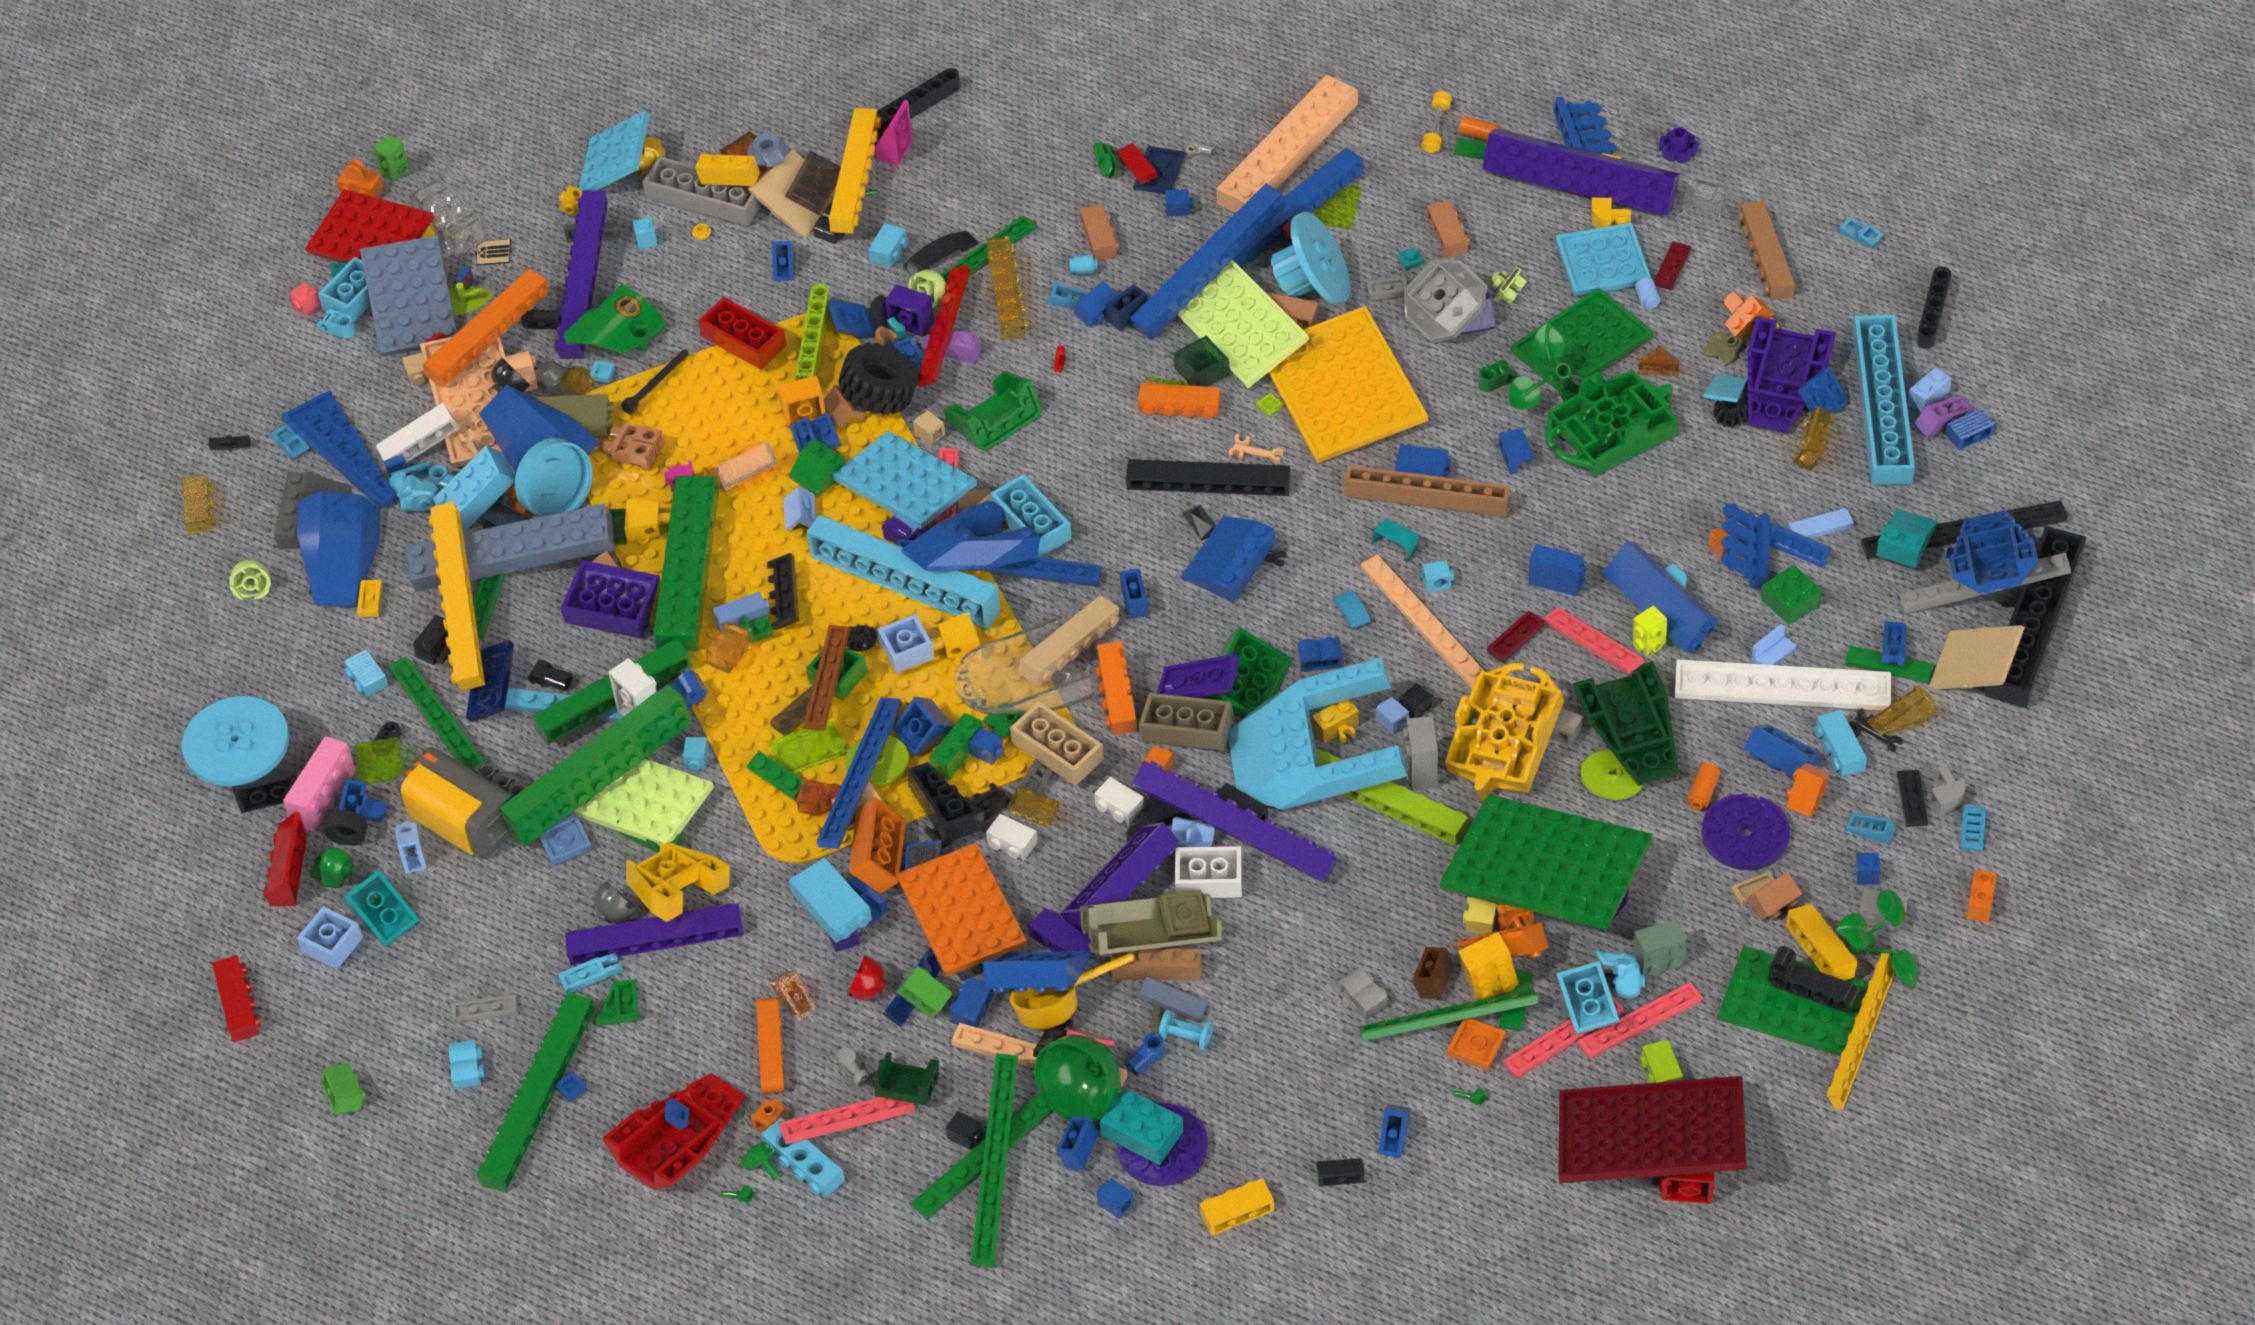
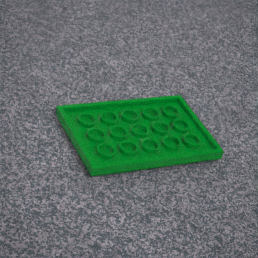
[1510,288,1653,394]
[1717,945,1869,1056]

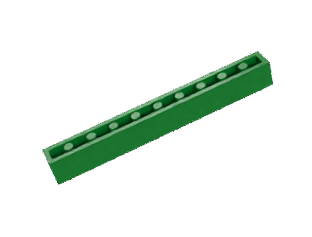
[477,992,595,1193]

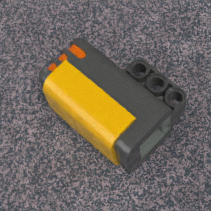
[396,747,527,859]

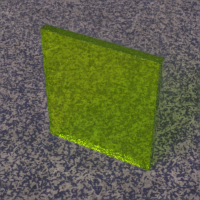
[1311,186,1362,230]

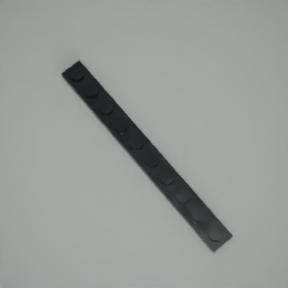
[1860,500,2068,559]

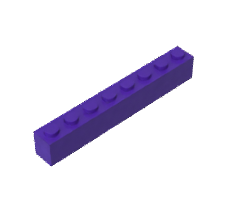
[565,903,744,965]

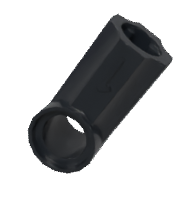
[528,659,573,691]

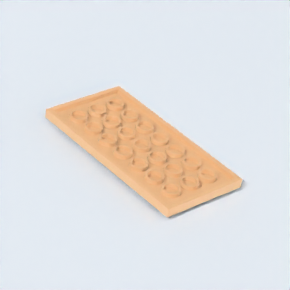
[420,336,507,468]

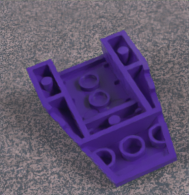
[1747,316,1836,433]

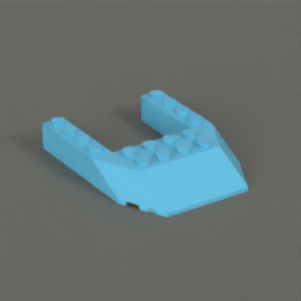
[1228,657,1408,810]

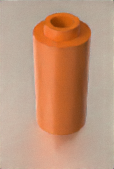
[1458,116,1501,142]
[1687,763,1720,810]

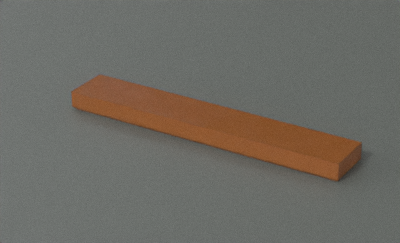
[804,625,850,731]

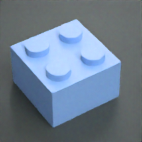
[877,614,934,674]
[297,906,363,970]

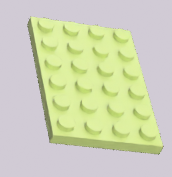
[571,759,714,846]

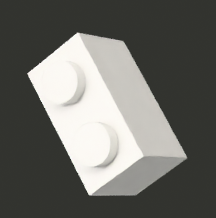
[1094,777,1145,825]
[986,814,1038,860]

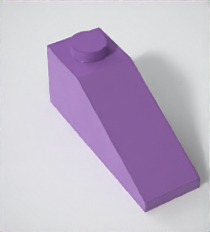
[919,331,981,364]
[1914,395,1974,437]

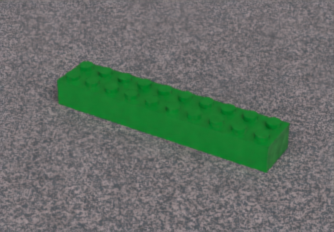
[653,476,719,651]
[499,684,692,848]

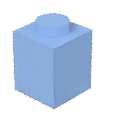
[1376,697,1409,735]

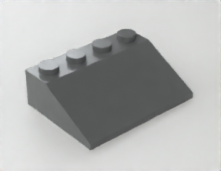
[274,472,351,549]

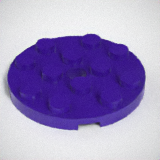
[1701,794,1790,870]
[1116,1103,1208,1186]

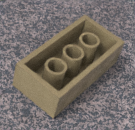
[1138,693,1234,751]

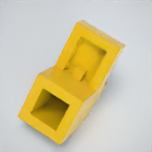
[1591,198,1631,228]

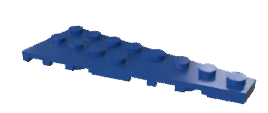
[282,390,397,509]

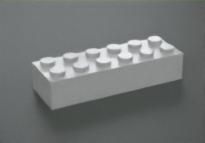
[642,156,762,226]

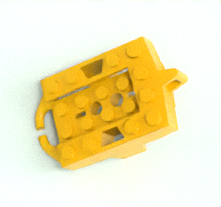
[1445,663,1564,802]

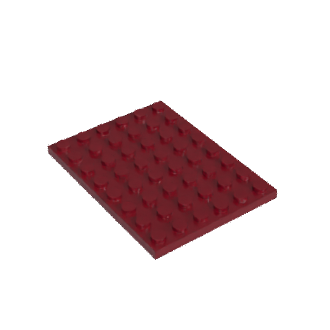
[1558,1076,1747,1183]

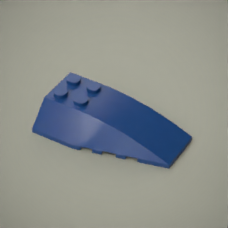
[479,384,600,473]
[297,491,380,608]
[1950,510,2038,593]

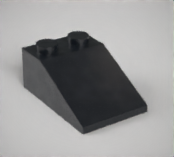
[232,768,297,814]

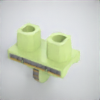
[1492,267,1527,304]

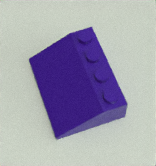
[561,560,660,639]

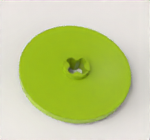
[845,735,909,786]
[1580,750,1644,800]

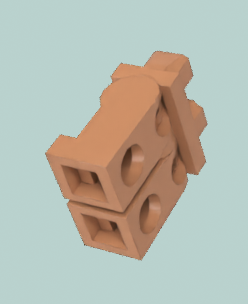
[602,422,665,471]

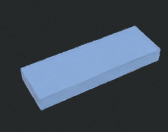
[1788,508,1854,538]

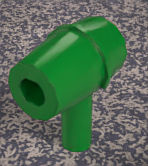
[741,1141,780,1180]

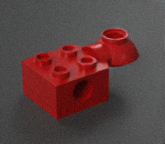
[1639,1172,1715,1204]

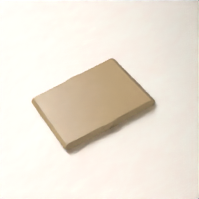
[748,149,836,239]
[1928,625,2025,689]

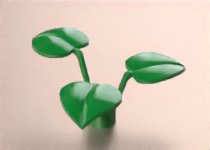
[1509,322,1584,410]
[1835,890,1918,989]

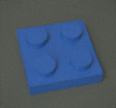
[827,300,874,338]

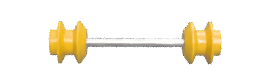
[1421,91,1452,153]

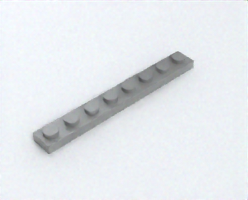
[1899,553,2071,614]

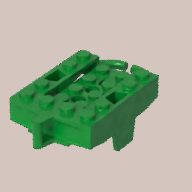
[1545,370,1678,477]

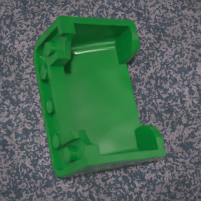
[943,370,1041,451]

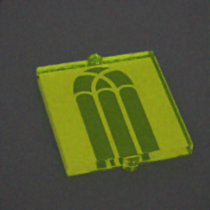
[1145,376,1187,385]

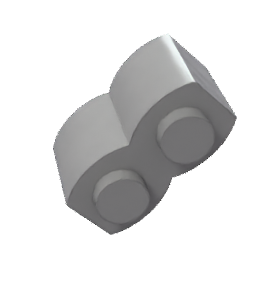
[1338,967,1388,1019]

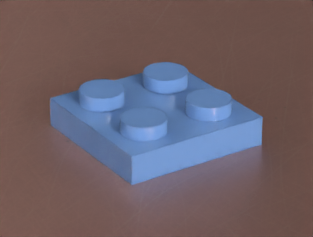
[539,814,593,866]

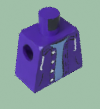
[882,514,930,544]

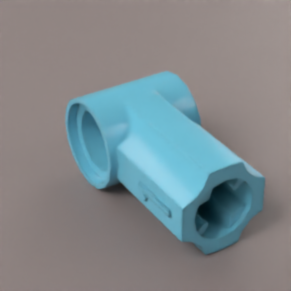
[429,465,456,490]

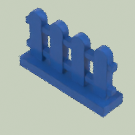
[1553,97,1616,155]
[1721,503,1770,589]

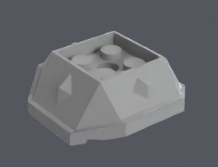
[1404,260,1488,343]

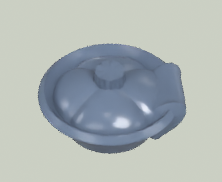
[747,133,788,168]

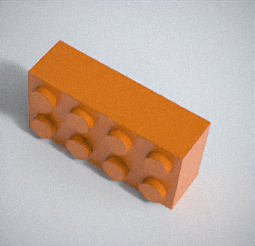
[849,797,906,894]

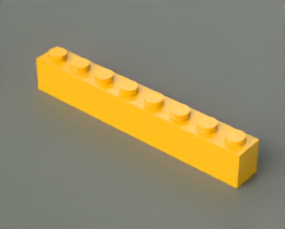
[829,108,881,234]

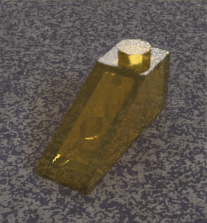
[1867,685,1938,735]

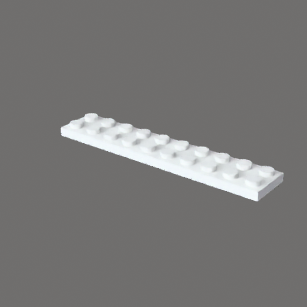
[1675,660,1891,711]

